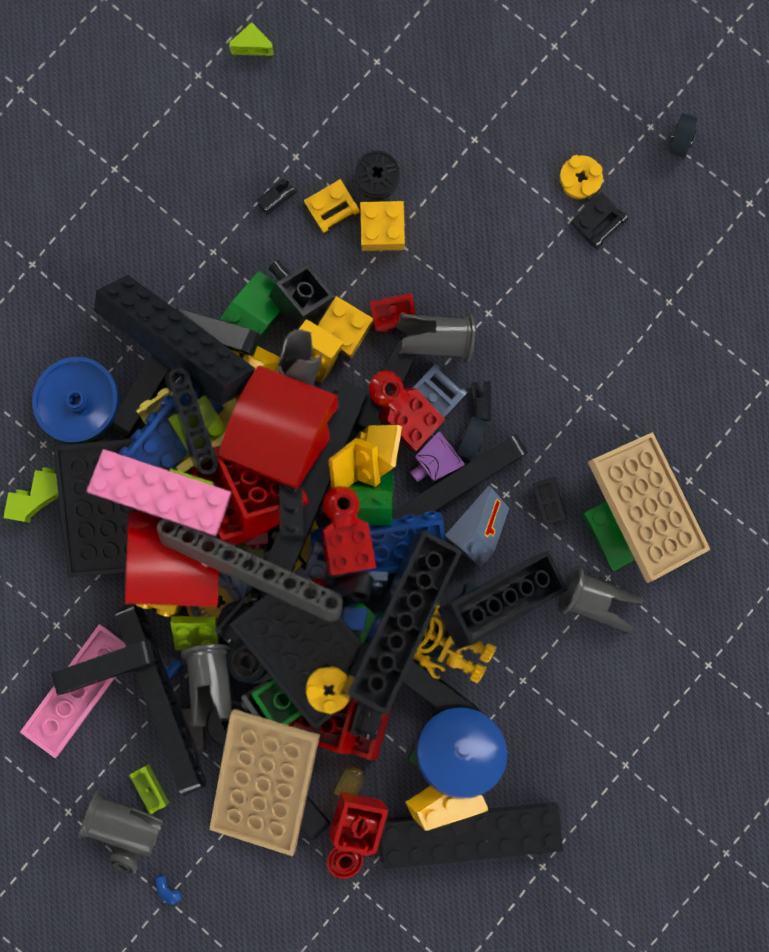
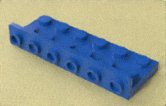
[118,377,224,469]
[310,511,446,574]

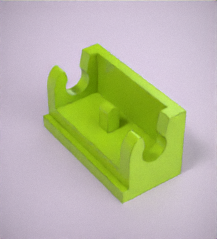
[129,764,170,815]

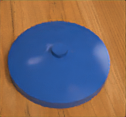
[32,357,120,444]
[417,708,507,799]

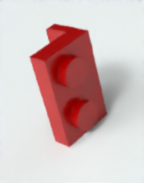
[369,293,416,333]

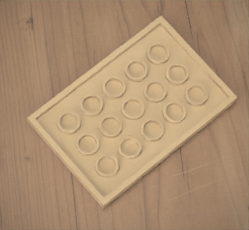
[588,432,711,583]
[209,709,320,856]

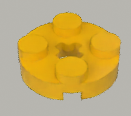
[559,155,603,200]
[306,667,349,714]

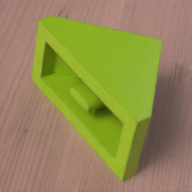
[229,22,274,56]

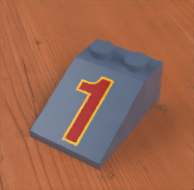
[445,486,509,567]

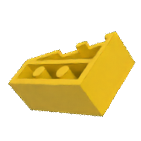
[406,786,489,831]

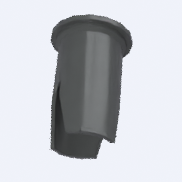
[397,313,475,363]
[276,329,323,387]
[558,566,643,634]
[181,644,232,727]
[78,790,163,857]

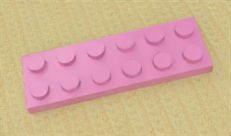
[87,449,232,536]
[20,624,126,758]

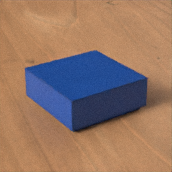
[343,606,368,632]

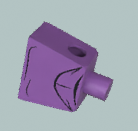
[410,432,465,483]

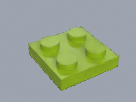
[167,395,226,455]
[171,616,220,651]

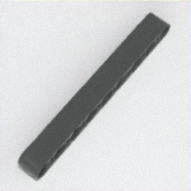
[158,519,342,621]

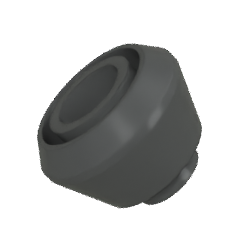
[110,848,139,873]

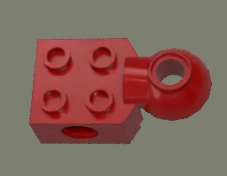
[369,370,445,451]
[320,486,376,576]
[327,792,388,879]

